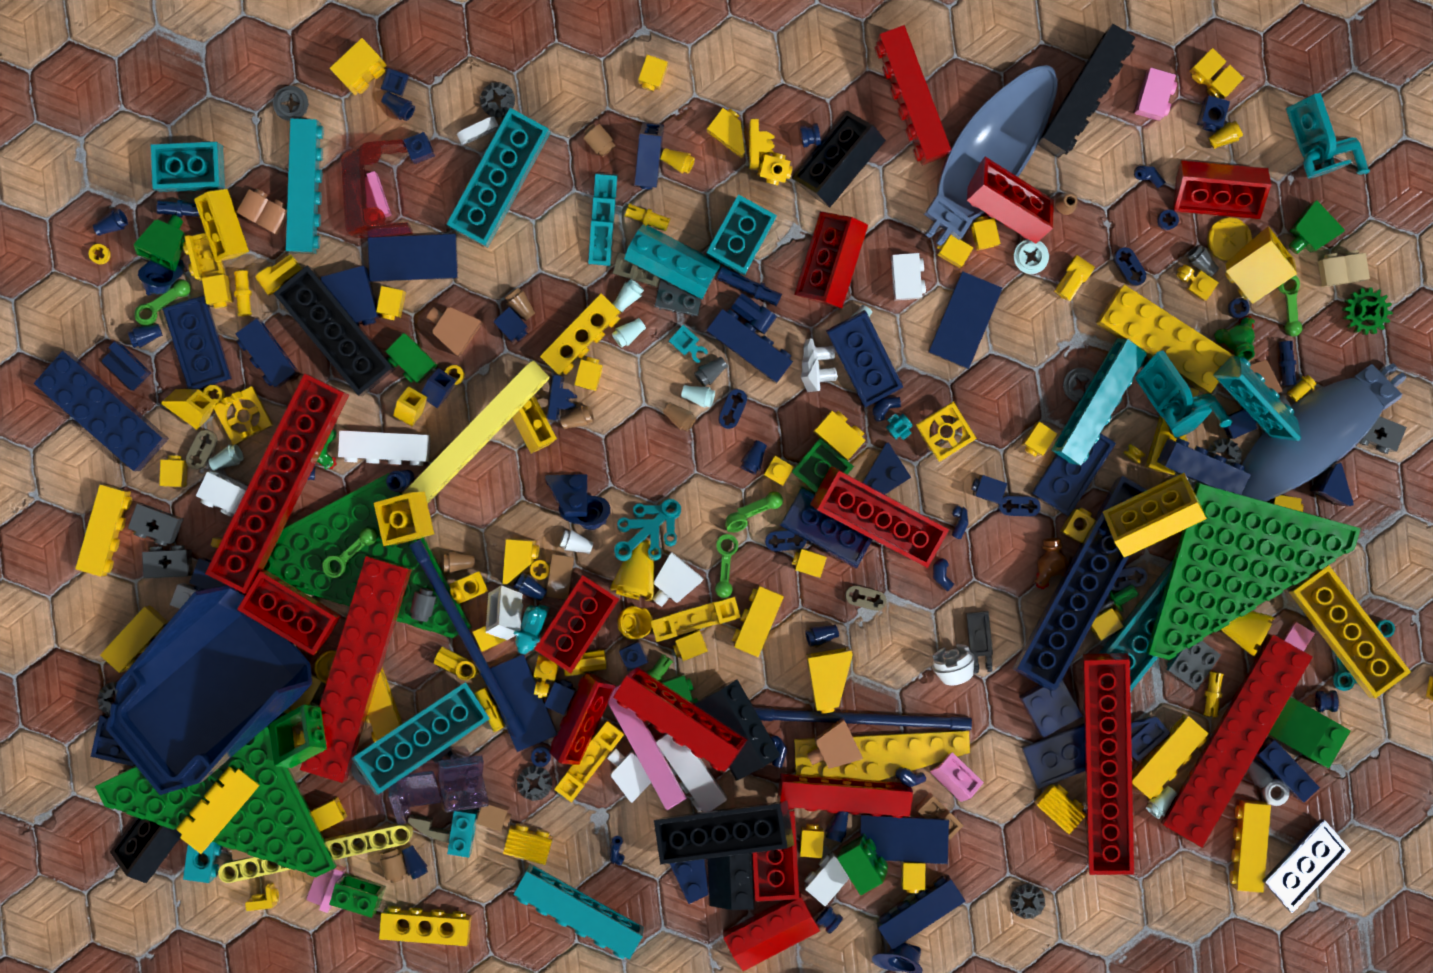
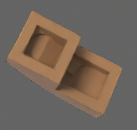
[546,554,575,600]
[915,793,964,840]

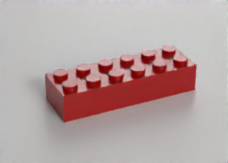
[874,25,951,166]
[810,466,949,568]
[613,667,747,772]

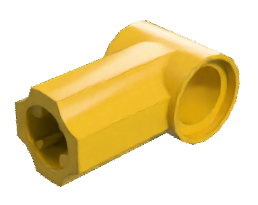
[255,254,302,296]
[1054,255,1095,301]
[433,646,478,681]
[564,650,607,676]

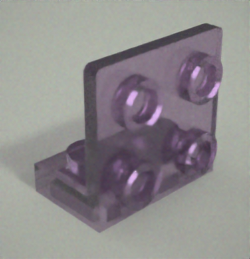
[437,755,489,812]
[388,771,442,825]

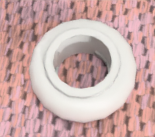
[1262,779,1290,806]

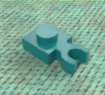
[669,325,708,363]

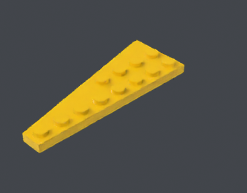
[794,730,970,781]

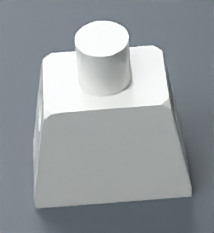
[653,552,704,607]
[607,749,651,803]

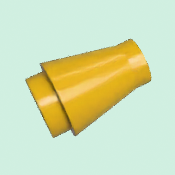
[1208,121,1243,149]
[661,148,695,174]

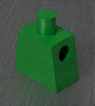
[1288,200,1345,254]
[134,215,186,272]

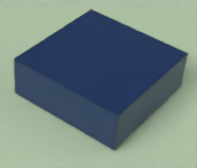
[381,68,409,97]

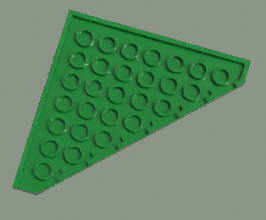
[263,473,472,638]
[1146,483,1361,660]
[95,726,337,877]

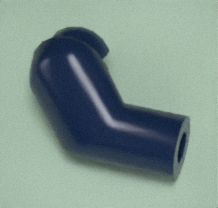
[1134,165,1166,189]
[952,505,969,539]
[933,558,954,591]
[770,735,787,768]
[895,767,926,787]

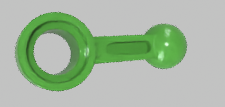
[1277,275,1302,337]
[134,279,191,326]
[725,491,783,533]
[322,528,377,578]
[715,534,738,598]

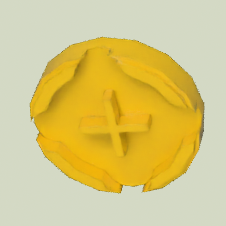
[1207,217,1252,261]

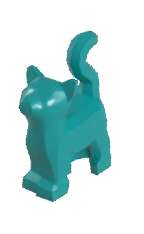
[513,604,550,655]

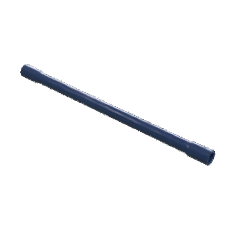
[409,539,526,738]
[753,707,972,730]

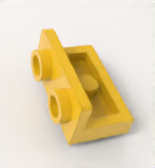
[183,233,226,281]

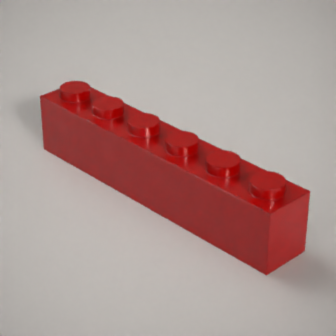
[777,773,913,818]

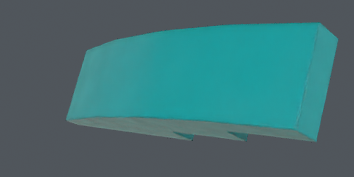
[588,173,618,266]

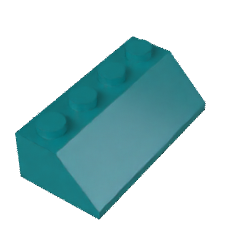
[624,225,722,299]

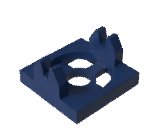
[547,375,577,421]

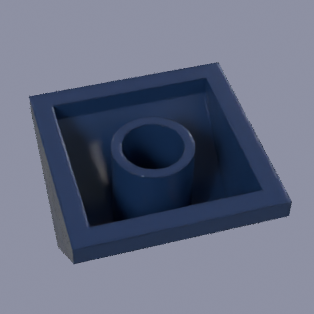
[1310,463,1354,506]

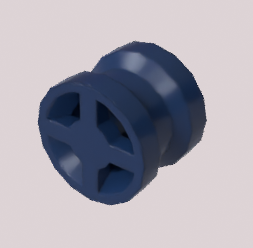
[800,123,821,148]
[1315,690,1339,712]
[816,905,843,934]

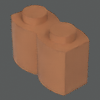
[237,188,287,235]

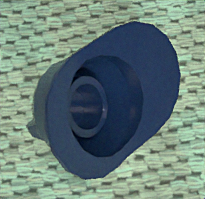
[138,259,185,296]
[559,495,611,530]
[872,943,923,973]

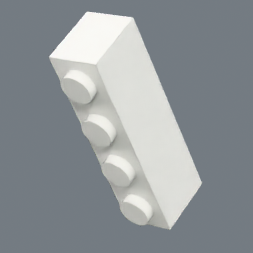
[338,431,430,466]
[656,733,727,812]

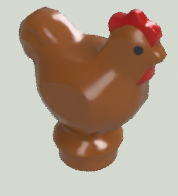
[1034,538,1069,590]

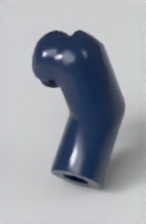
[872,397,901,422]
[610,836,625,866]

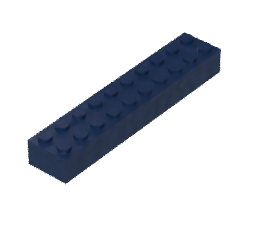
[1012,476,1147,691]

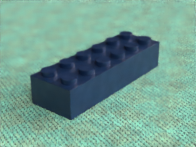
[33,350,169,471]

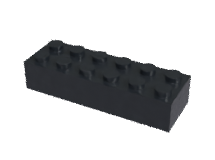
[1037,24,1136,158]
[273,265,396,397]
[654,801,794,865]

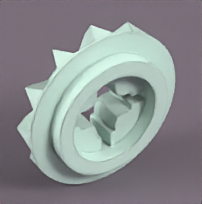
[1013,239,1049,274]

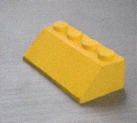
[1103,473,1207,558]

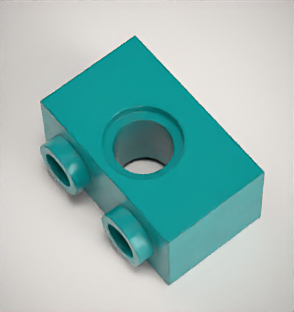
[447,807,478,858]
[183,842,222,883]

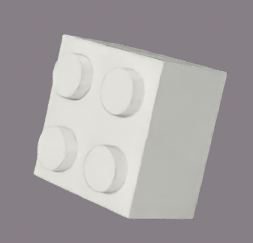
[196,472,248,517]

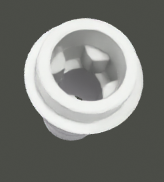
[559,530,593,554]

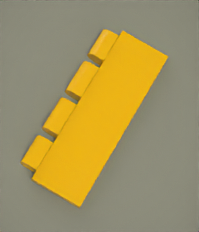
[176,767,259,854]

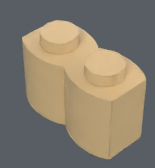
[1318,250,1370,287]

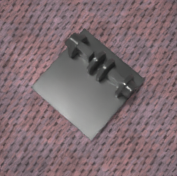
[655,278,701,316]
[1166,641,1221,691]

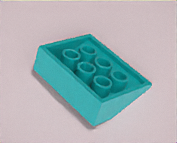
[1213,356,1301,441]

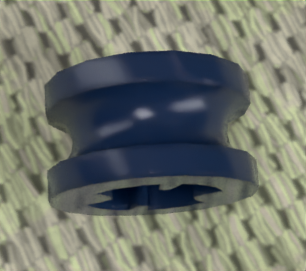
[1157,210,1179,230]
[1228,298,1250,318]
[531,746,551,767]

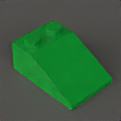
[1268,697,1351,769]

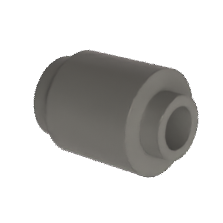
[410,588,436,622]

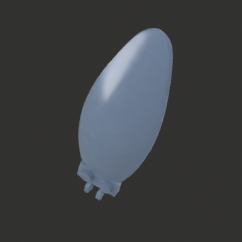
[924,65,1058,246]
[1241,363,1406,502]

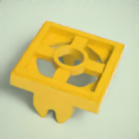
[749,119,775,170]
[214,386,273,445]
[916,401,977,462]

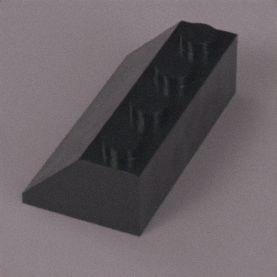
[791,111,886,208]
[694,679,781,781]
[110,817,182,884]
[708,853,754,910]

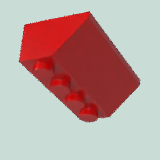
[967,156,1054,244]
[1173,160,1272,219]
[794,211,868,309]
[237,570,342,656]
[534,575,619,673]
[549,673,616,765]
[752,810,799,901]
[723,892,820,971]

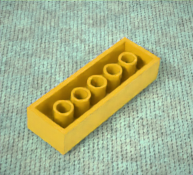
[1096,284,1234,394]
[1288,565,1411,699]

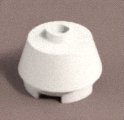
[932,644,974,685]

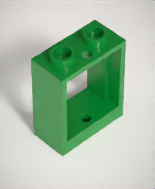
[269,705,327,768]
[329,873,386,918]

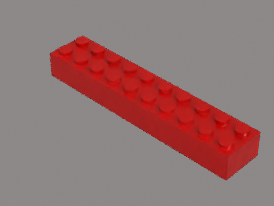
[205,373,349,594]
[300,556,412,783]
[1161,634,1313,848]
[1083,653,1134,875]

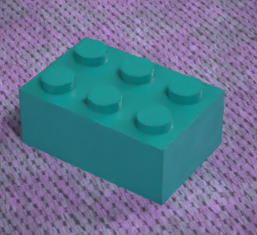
[151,142,225,192]
[706,194,777,276]

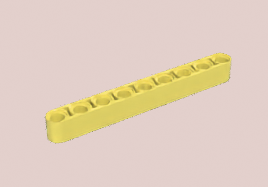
[402,361,550,504]
[218,822,413,883]

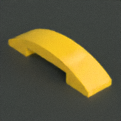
[650,597,741,642]
[554,721,624,803]

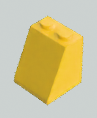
[1225,226,1297,304]
[806,647,853,713]

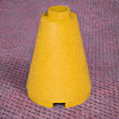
[610,539,654,601]
[1221,611,1274,656]

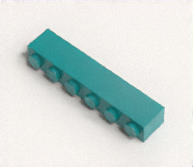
[286,118,324,254]
[1051,338,1147,465]

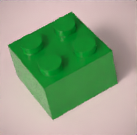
[792,438,854,493]
[837,834,888,896]

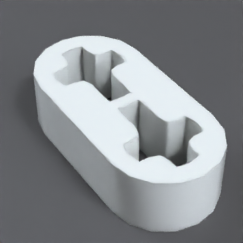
[457,117,499,145]

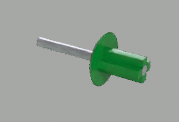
[1098,584,1139,614]

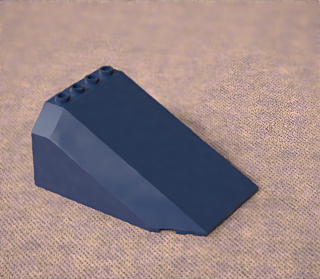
[106,585,312,795]

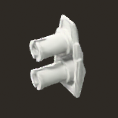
[801,339,837,392]

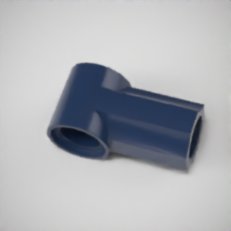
[731,293,777,335]

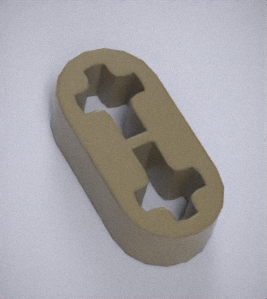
[186,430,218,469]
[845,585,887,611]

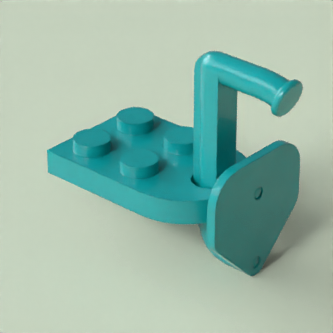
[1286,93,1370,179]
[1135,350,1232,438]

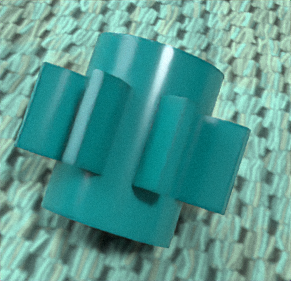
[886,413,913,440]

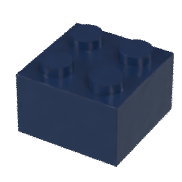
[1019,680,1082,737]

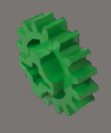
[1342,287,1393,335]

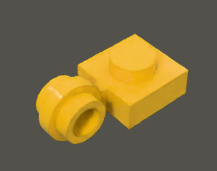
[1176,264,1219,302]
[534,655,559,698]

